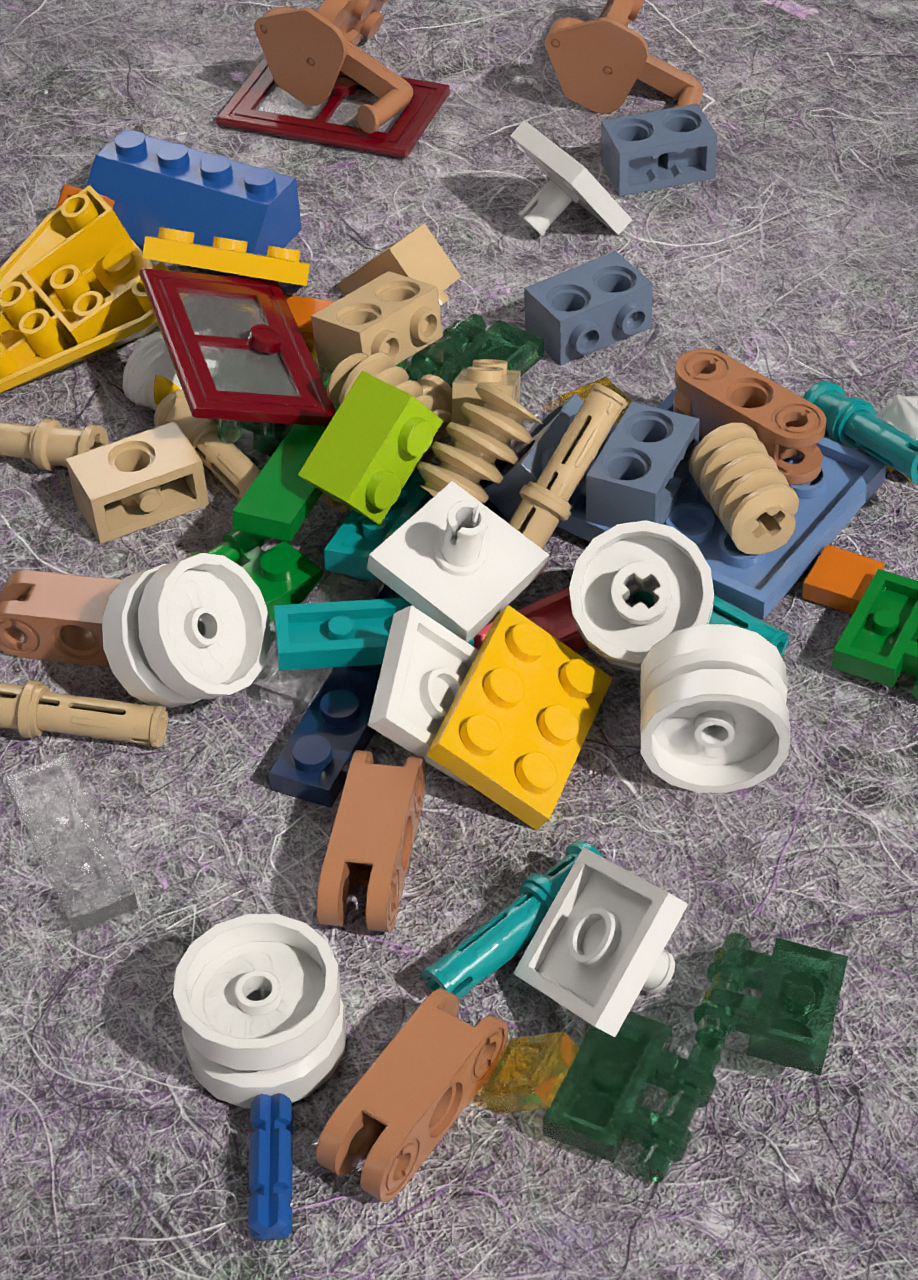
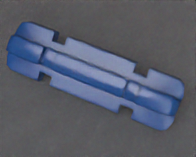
[248,1093,293,1241]

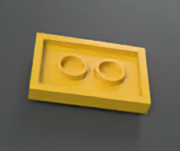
[142,227,310,286]
[426,605,612,830]

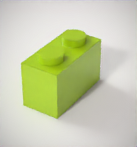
[298,370,443,525]

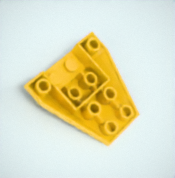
[0,185,191,393]

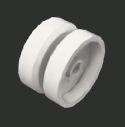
[569,520,714,674]
[102,553,271,708]
[640,624,790,793]
[173,914,346,1109]

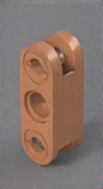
[673,349,826,485]
[0,570,122,668]
[317,750,426,933]
[316,988,509,1202]

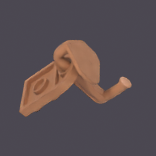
[254,0,413,133]
[545,0,703,114]

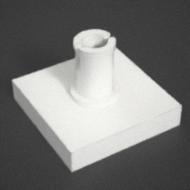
[510,120,632,236]
[367,481,549,643]
[368,605,479,787]
[513,847,688,1037]

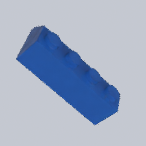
[86,129,302,279]

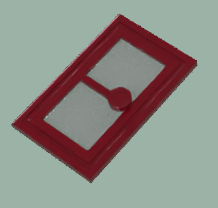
[216,57,450,159]
[139,268,336,427]

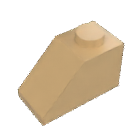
[337,223,461,306]

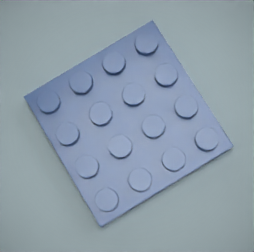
[557,387,887,620]

